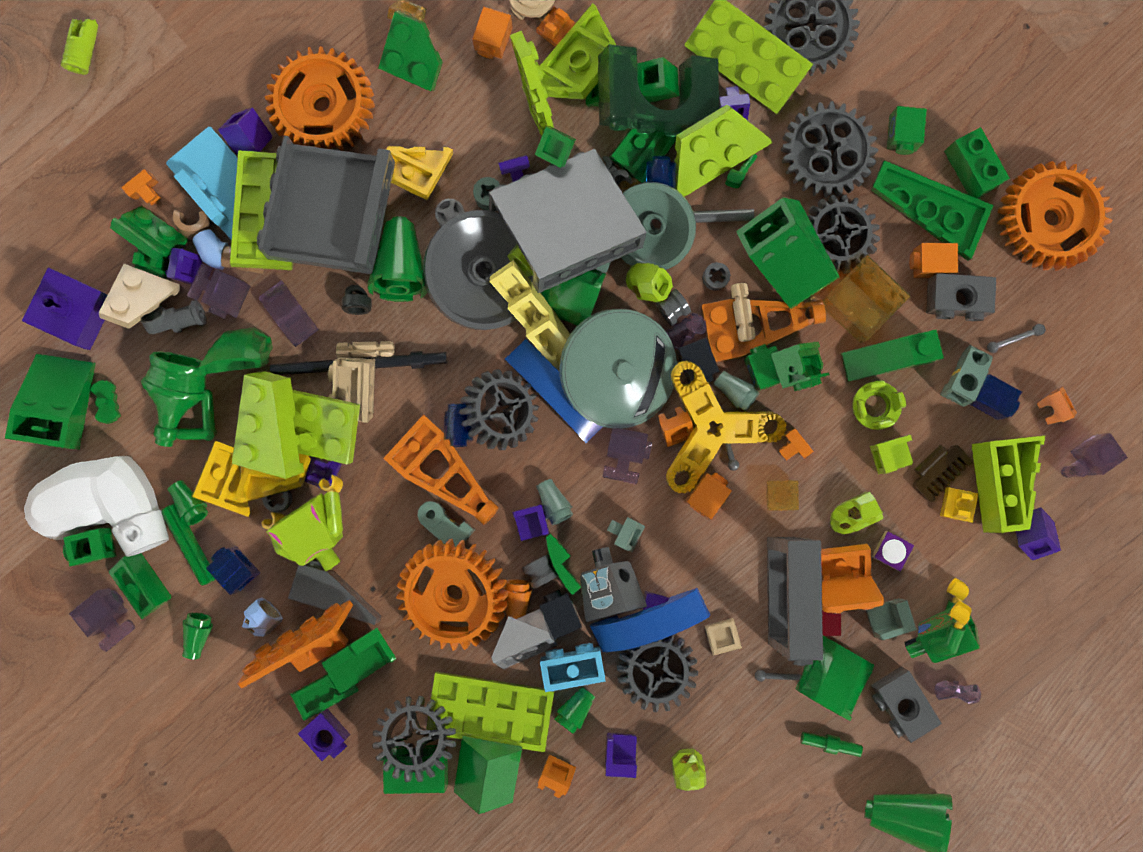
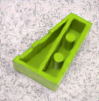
[232,371,304,479]
[971,436,1045,533]

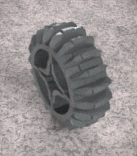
[807,194,880,274]
[459,369,539,450]
[617,635,699,712]
[372,696,456,782]

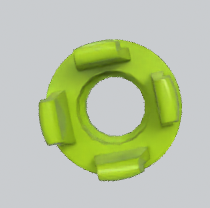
[852,381,906,430]

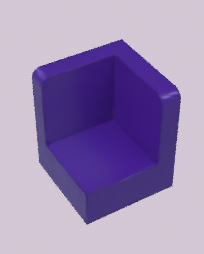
[218,107,272,157]
[512,504,550,541]
[1016,507,1061,561]
[605,733,637,778]

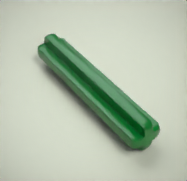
[161,504,216,586]

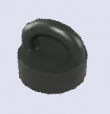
[342,285,372,315]

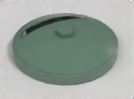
[559,309,677,429]

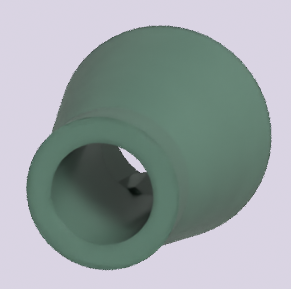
[714,371,760,412]
[536,479,573,525]

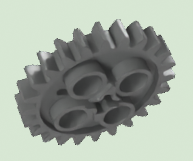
[764,0,860,76]
[781,101,878,198]

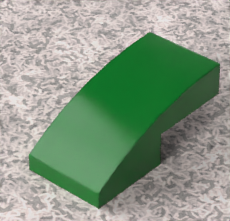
[546,533,581,595]

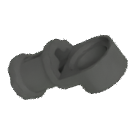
[140,300,207,334]

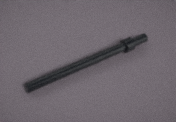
[270,351,447,375]

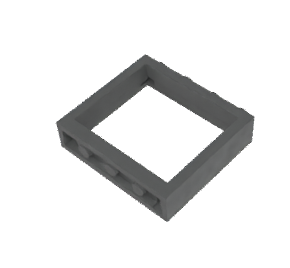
[767,537,823,666]

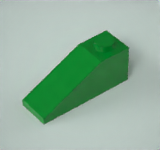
[585,57,679,107]
[841,329,944,382]

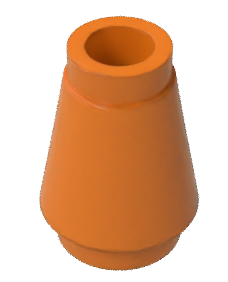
[502,579,532,619]

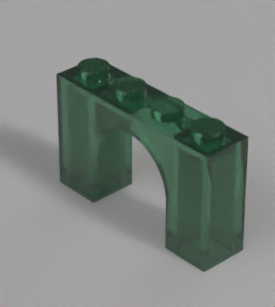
[598,44,719,137]

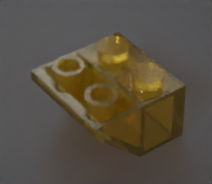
[822,255,911,343]

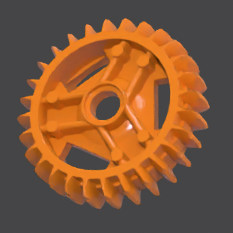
[265,46,375,151]
[997,161,1113,271]
[396,538,509,651]

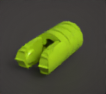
[61,19,98,75]

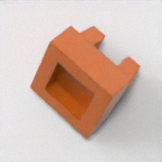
[536,6,576,47]
[121,169,161,206]
[1037,387,1077,424]
[658,407,693,447]
[779,427,814,461]
[537,754,576,798]

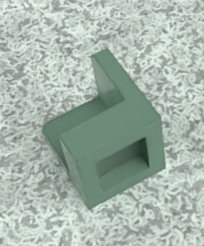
[866,598,917,640]

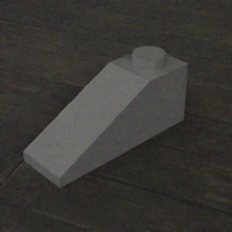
[288,559,382,625]

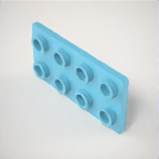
[166,127,238,241]

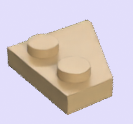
[99,264,180,328]

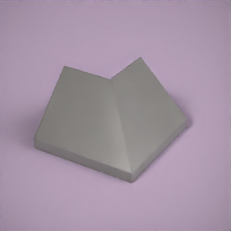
[491,609,558,669]

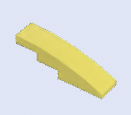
[489,260,570,371]

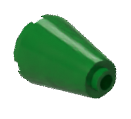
[368,216,428,302]
[864,793,953,852]

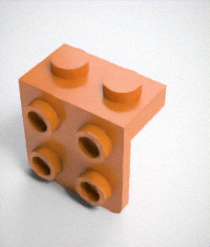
[821,544,884,613]

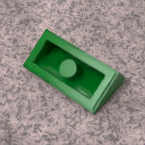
[108,553,172,619]

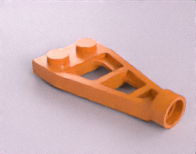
[701,299,826,363]
[383,414,499,525]

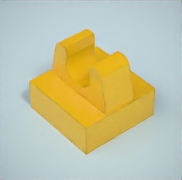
[940,487,978,523]

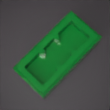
[290,674,359,721]

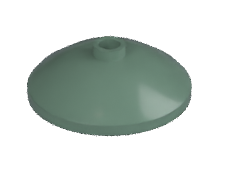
[621,182,696,270]

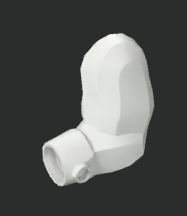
[24,456,169,557]

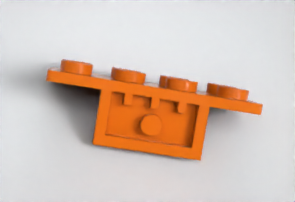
[237,600,353,689]

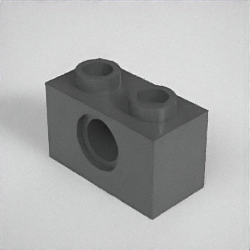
[926,273,996,321]
[871,667,942,743]

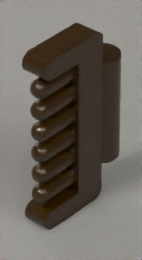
[913,445,973,502]

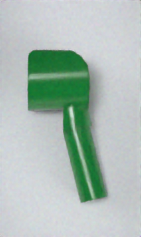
[725,154,758,189]

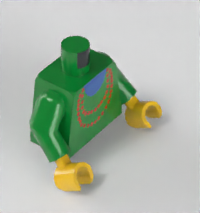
[904,578,980,663]

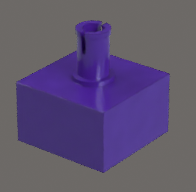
[22,267,108,350]

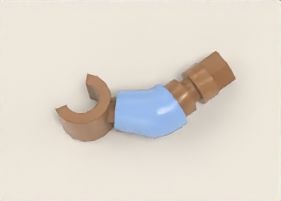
[173,210,265,274]

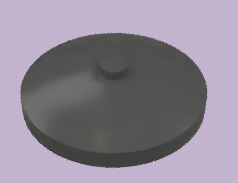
[423,210,533,330]

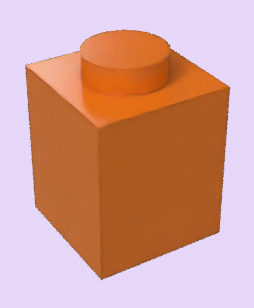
[472,6,513,59]
[909,243,958,278]
[684,472,732,520]

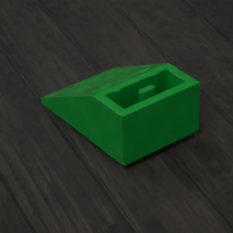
[736,197,840,309]
[5,354,96,450]

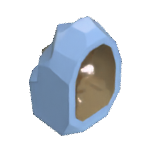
[242,598,283,637]

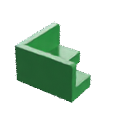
[321,628,396,693]

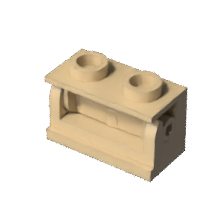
[328,357,375,423]

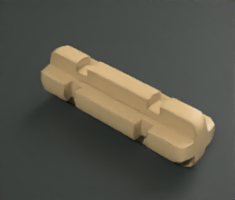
[731,283,755,342]
[336,341,395,358]

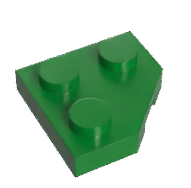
[378,11,443,91]

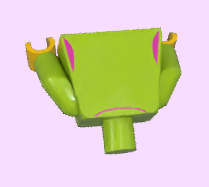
[262,475,343,571]

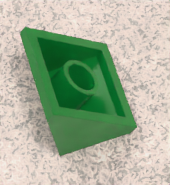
[454,736,522,814]

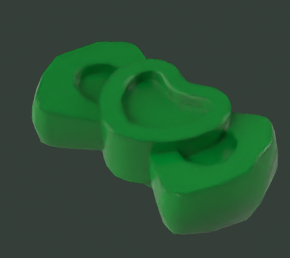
[90,380,121,424]

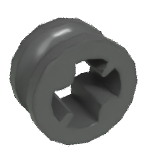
[702,262,731,291]
[262,490,292,512]

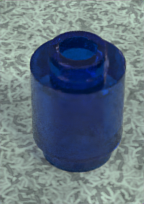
[646,156,676,189]
[444,404,473,447]

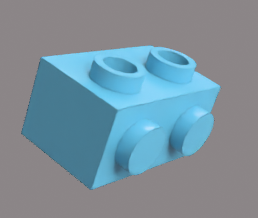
[540,643,606,692]

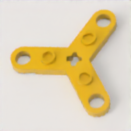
[666,361,787,494]

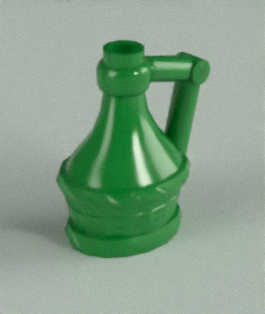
[141,352,217,447]

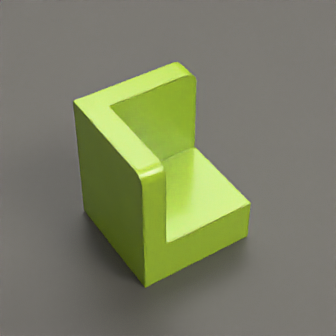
[870,434,913,474]

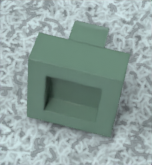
[607,517,645,553]

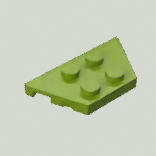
[522,3,621,99]
[673,105,772,197]

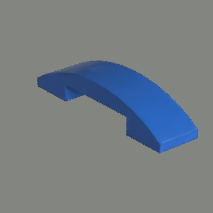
[505,339,603,443]
[590,588,710,652]

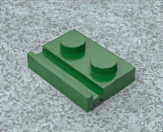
[609,110,676,184]
[110,205,188,262]

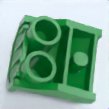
[540,269,606,326]
[199,327,273,375]
[795,636,874,721]

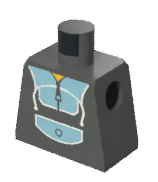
[580,547,647,622]

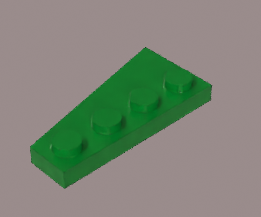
[871,160,994,261]

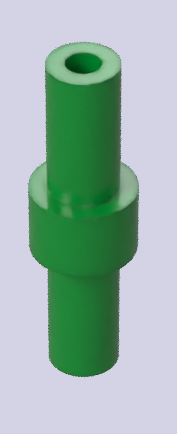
[800,732,863,757]

